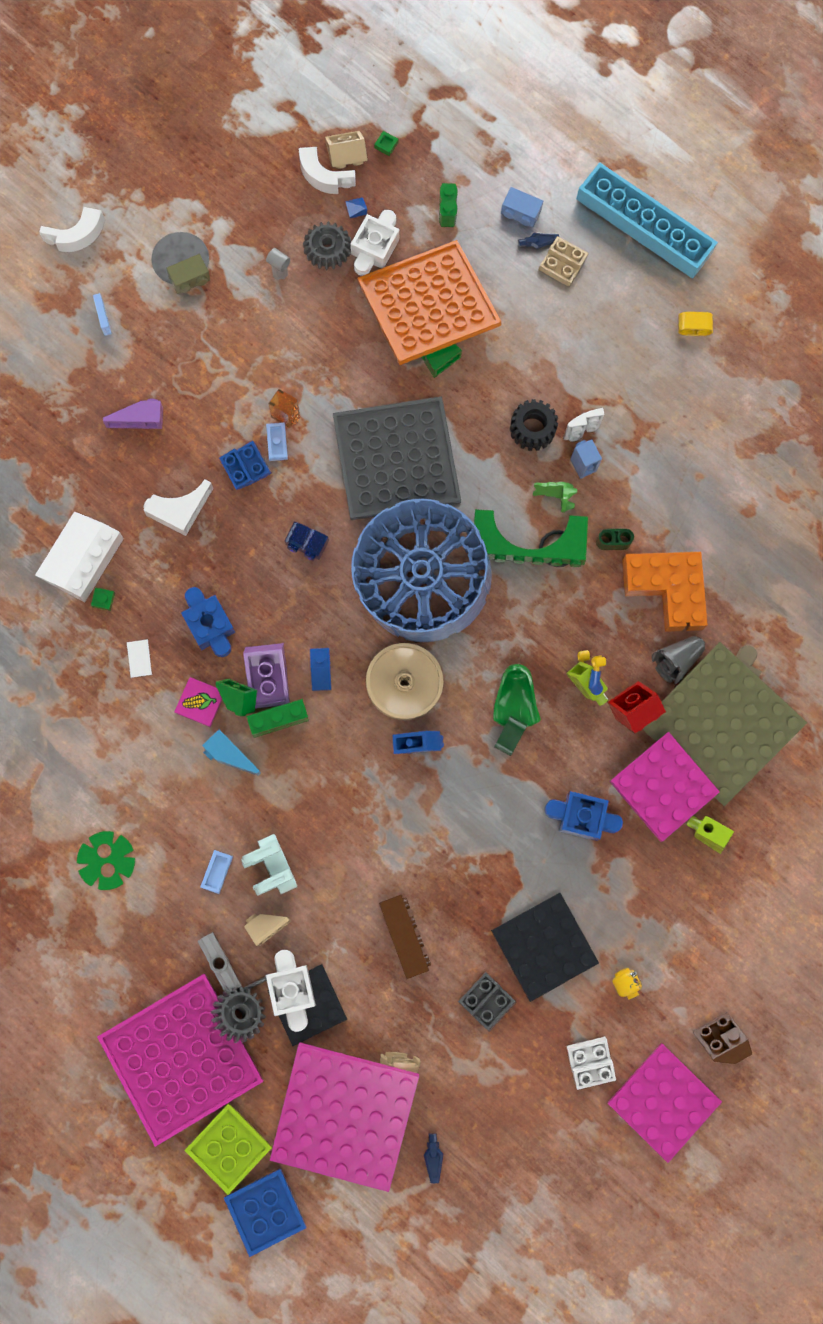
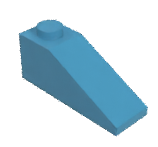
[202,729,261,776]

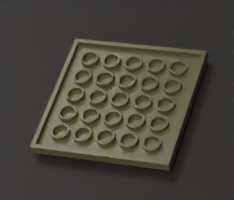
[643,642,807,806]

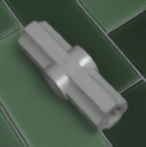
[198,932,242,992]

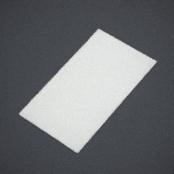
[127,639,152,678]

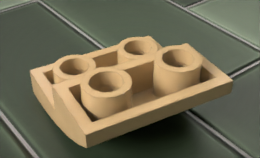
[538,236,589,287]

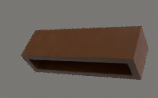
[379,895,431,979]

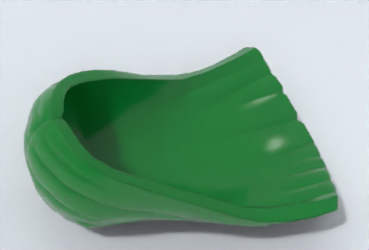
[493,664,541,727]

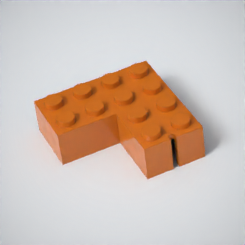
[622,552,708,632]

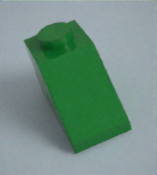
[216,679,257,716]

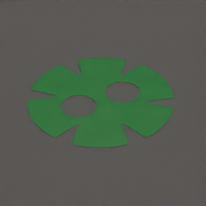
[77,831,135,890]

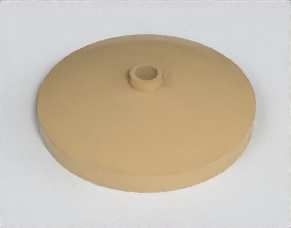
[366,643,443,720]

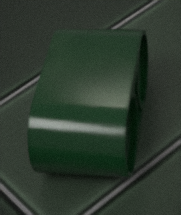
[596,528,634,550]
[494,716,528,756]

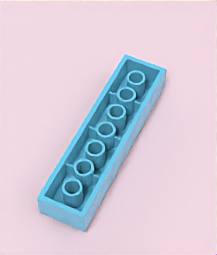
[576,162,718,279]

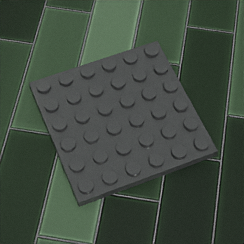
[333,396,461,520]

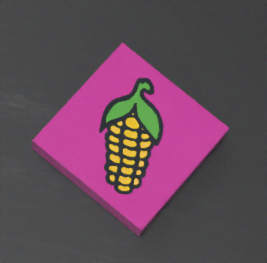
[174,677,222,728]

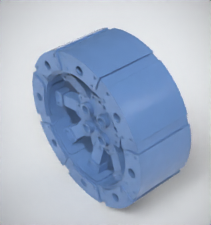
[351,499,492,642]

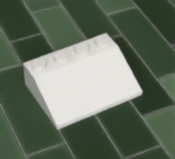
[35,512,124,602]

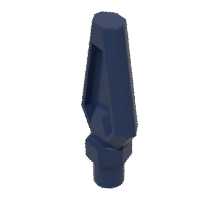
[518,232,559,249]
[424,1133,444,1184]

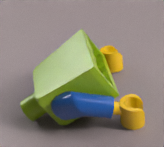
[566,650,608,706]

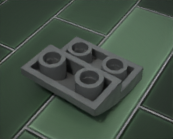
[458,972,517,1032]

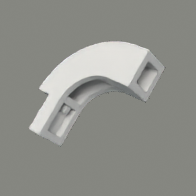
[299,147,356,194]
[39,207,105,252]

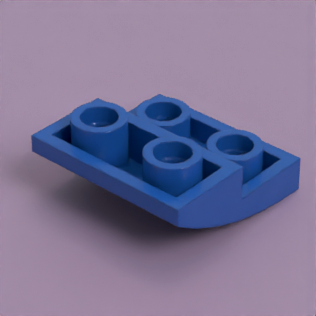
[219,441,272,490]

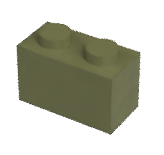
[166,253,210,294]

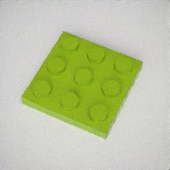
[184,1103,272,1195]

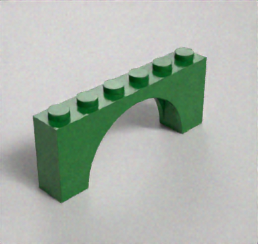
[474,509,588,567]

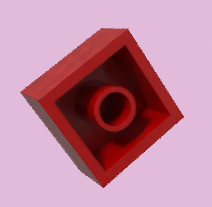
[608,681,666,734]

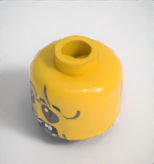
[612,968,642,1000]

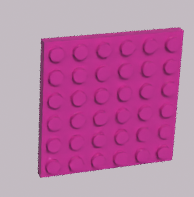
[97,974,264,1147]
[270,1042,419,1192]

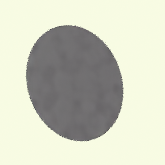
[151,232,209,284]

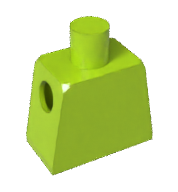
[687,816,734,854]

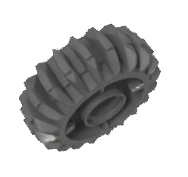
[303,221,351,271]
[211,986,266,1043]

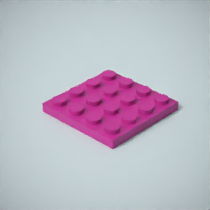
[609,732,720,842]
[607,1043,722,1163]

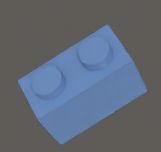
[501,187,544,227]
[570,440,602,479]

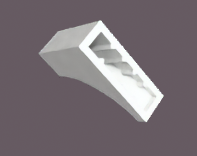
[144,479,213,536]

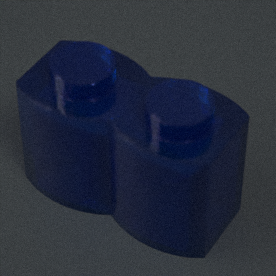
[284,521,329,561]

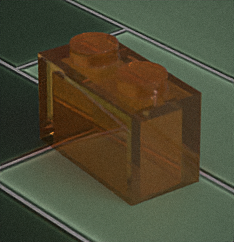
[268,389,300,428]

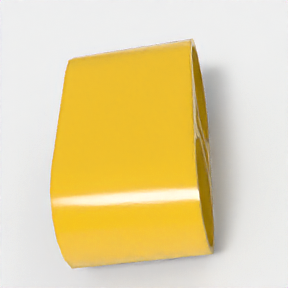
[678,312,713,336]

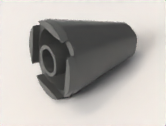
[652,636,705,684]

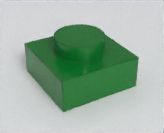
[374,131,399,156]
[91,587,115,611]

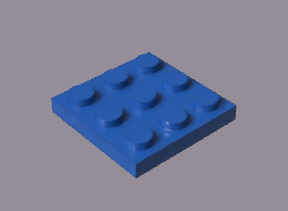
[224,1168,307,1257]

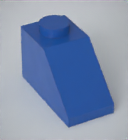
[310,648,331,691]

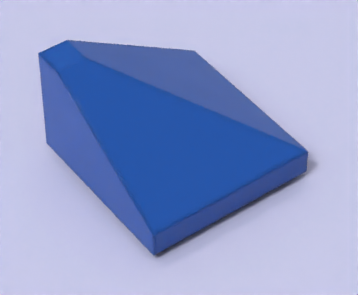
[345,197,367,218]

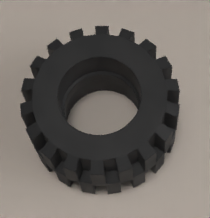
[510,399,558,451]

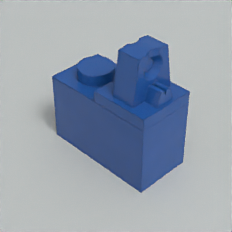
[392,731,444,754]

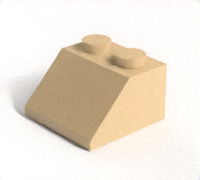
[325,131,367,169]

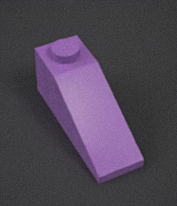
[103,399,163,429]

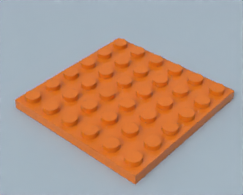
[357,240,501,365]

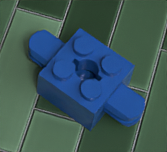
[181,587,235,657]
[545,791,623,841]

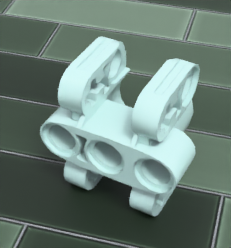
[241,834,297,896]

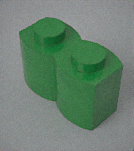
[439,183,458,227]

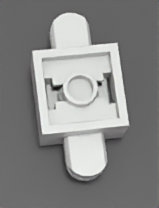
[351,210,400,276]
[266,950,316,1032]

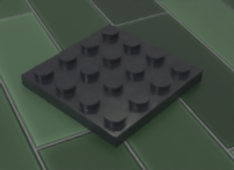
[491,893,599,1002]

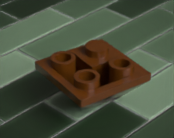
[693,1013,752,1064]

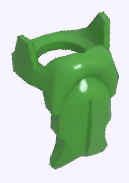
[533,482,577,513]

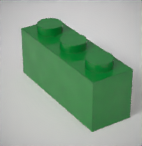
[246,699,309,738]

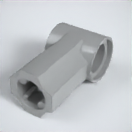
[266,248,291,280]

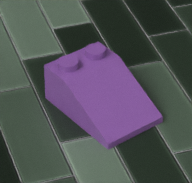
[243,643,290,708]

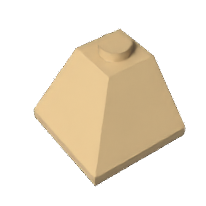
[244,914,292,946]

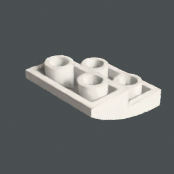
[563,408,604,441]
[566,1037,616,1090]

